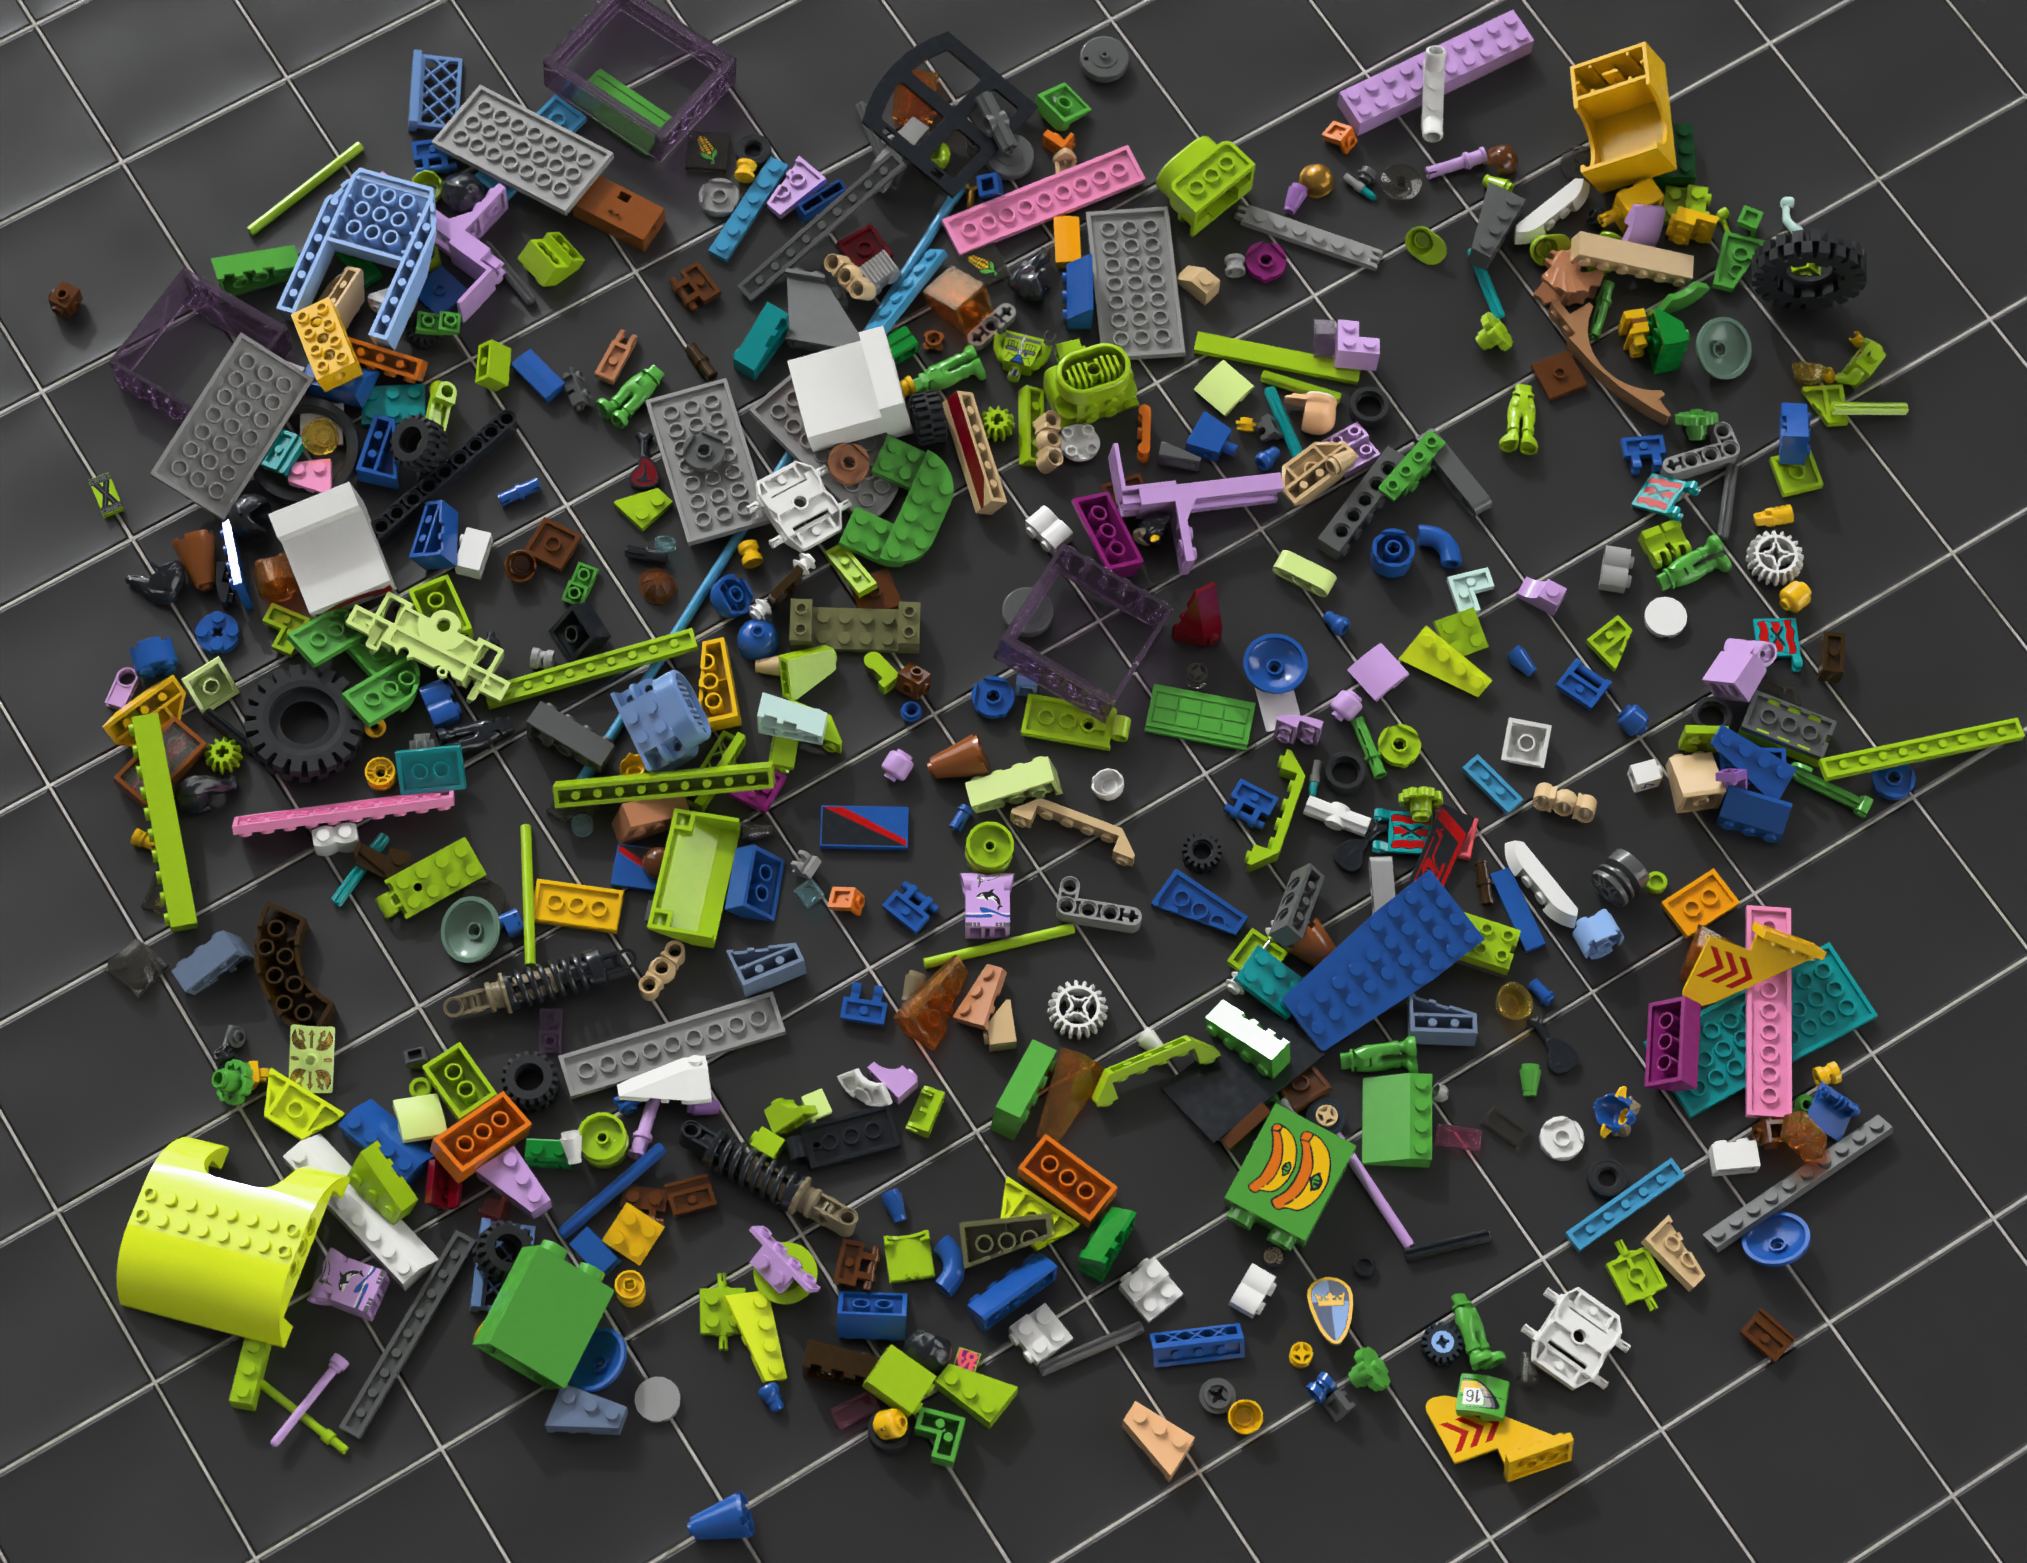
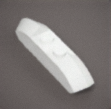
[1513,178,1590,244]
[1505,841,1578,929]

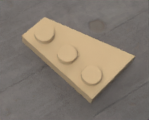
[1641,1215,1705,1292]

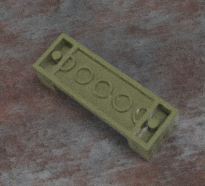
[789,599,921,654]

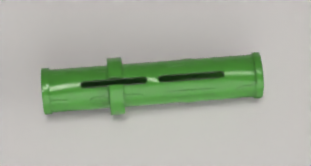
[1588,280,1615,340]
[1351,717,1387,780]

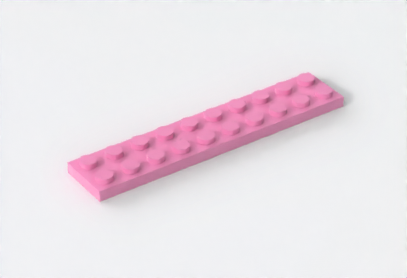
[942,145,1146,257]
[232,790,455,837]
[1746,905,1792,1120]

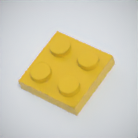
[602,1202,665,1266]

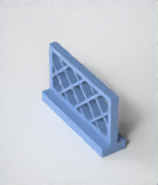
[408,50,462,132]
[470,1217,536,1313]

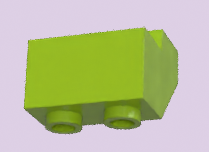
[517,232,585,287]

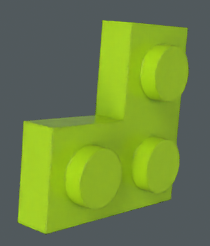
[262,603,311,658]

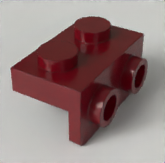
[424,1159,463,1211]

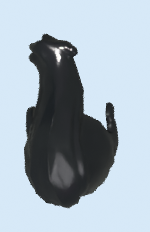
[1007,247,1051,302]
[125,560,186,605]
[175,775,237,815]

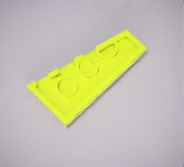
[1399,626,1493,697]
[723,1291,787,1384]

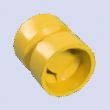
[615,1270,646,1307]

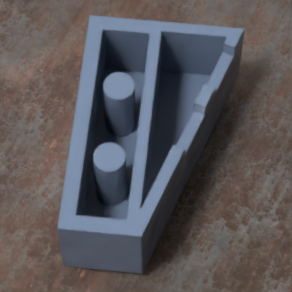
[172,930,255,995]
[726,943,807,998]
[1407,993,1478,1046]
[545,1385,628,1435]

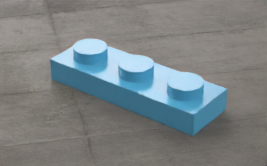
[1461,754,1523,815]

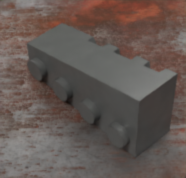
[1468,182,1526,271]

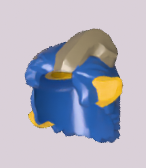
[1593,1086,1641,1139]

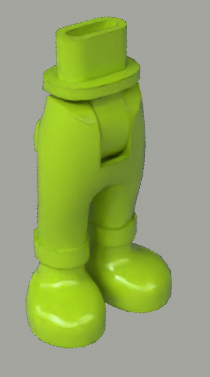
[1499,384,1538,455]

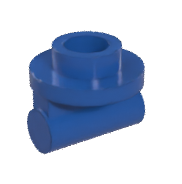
[612,1096,640,1115]

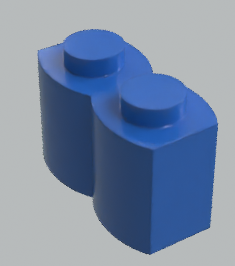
[418,679,462,729]

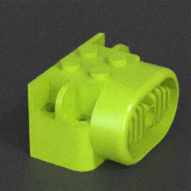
[1156,136,1256,237]
[1043,343,1139,431]

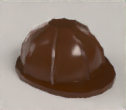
[639,568,677,605]

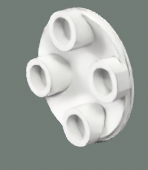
[1060,424,1100,462]

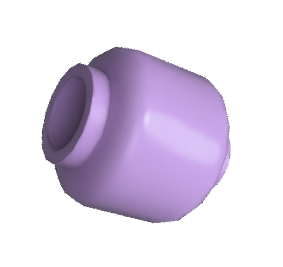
[1330,689,1362,722]
[882,749,914,782]

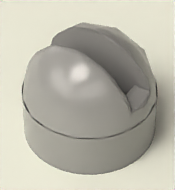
[1432,1083,1449,1102]

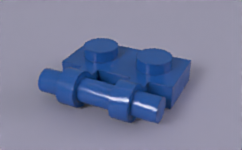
[411,139,457,174]
[1223,778,1279,831]
[882,881,940,935]

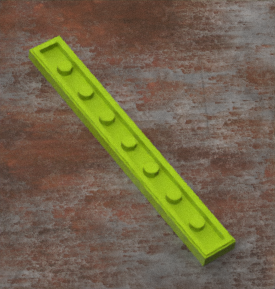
[1193,331,1360,385]

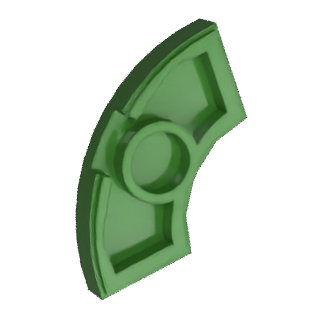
[1657,281,1710,314]

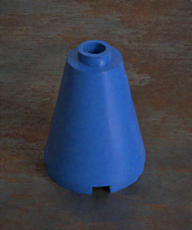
[687,1491,754,1540]

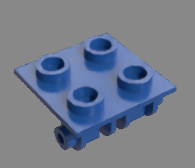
[1805,1082,1860,1142]

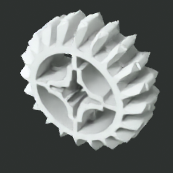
[1746,530,1804,586]
[1047,980,1108,1040]

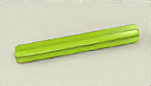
[1260,370,1342,405]
[1829,402,1909,415]

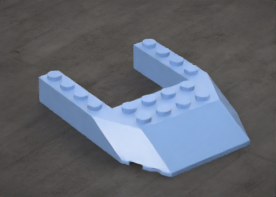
[276,168,437,351]

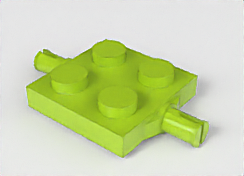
[1605,1239,1667,1312]
[699,1273,746,1351]

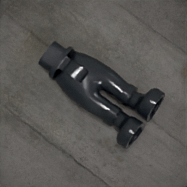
[435,716,515,753]

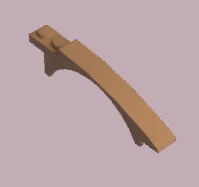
[1548,299,1671,426]

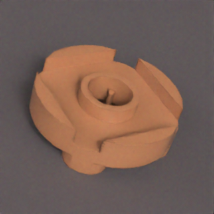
[827,443,870,486]

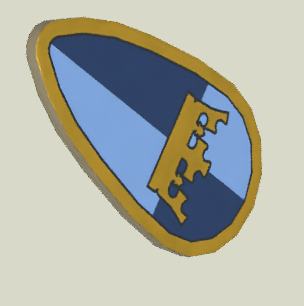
[1307,1277,1353,1346]

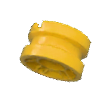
[365,757,397,791]

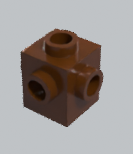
[48,280,83,318]
[895,662,931,700]
[1751,1117,1788,1150]

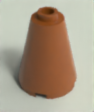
[172,530,216,592]
[927,733,989,779]
[1285,917,1337,968]

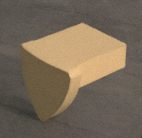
[1052,147,1077,174]

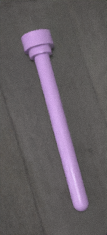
[271,1353,349,1447]

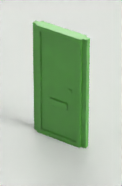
[569,68,677,156]
[1144,683,1256,751]

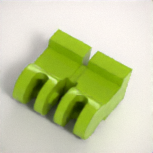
[1638,520,1692,569]

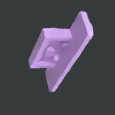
[749,1226,820,1294]

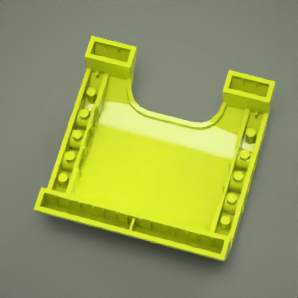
[116,1137,350,1348]

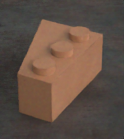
[611,797,689,844]

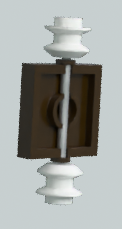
[749,553,816,620]

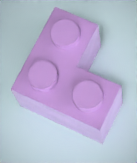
[1335,319,1380,371]

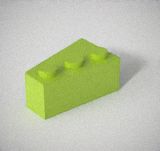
[935,1363,1018,1429]

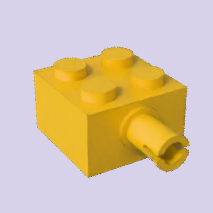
[1598,178,1664,234]

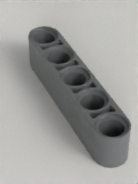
[1413,428,1492,517]

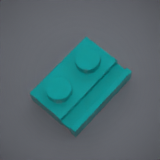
[260,429,308,477]

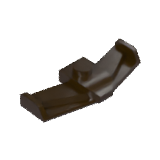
[352,841,419,880]

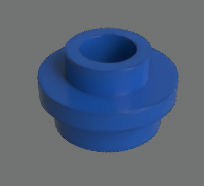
[901,701,922,723]

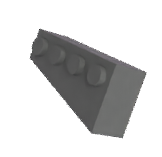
[526,701,615,773]

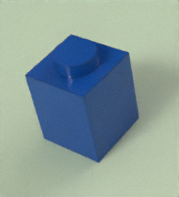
[976,172,1004,201]

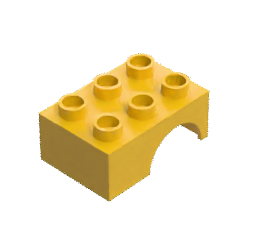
[1570,41,1677,194]

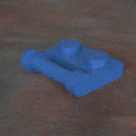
[1555,658,1612,712]

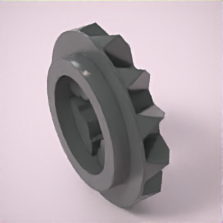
[1199,1378,1236,1415]

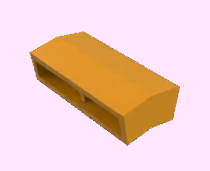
[1054,216,1081,269]

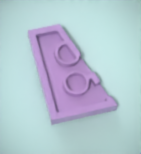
[766,156,827,219]

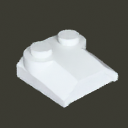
[1501,717,1552,768]

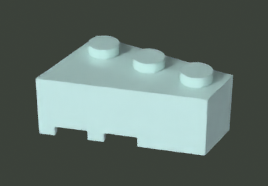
[757,692,828,745]

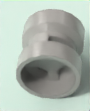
[530,647,555,670]

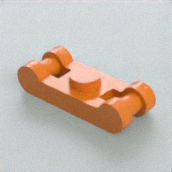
[1136,404,1151,463]

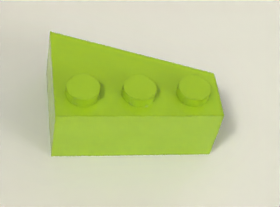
[347,1140,418,1225]

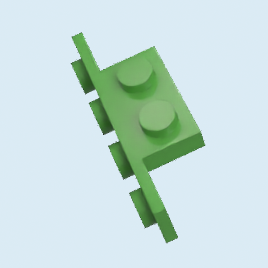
[1378,431,1446,502]

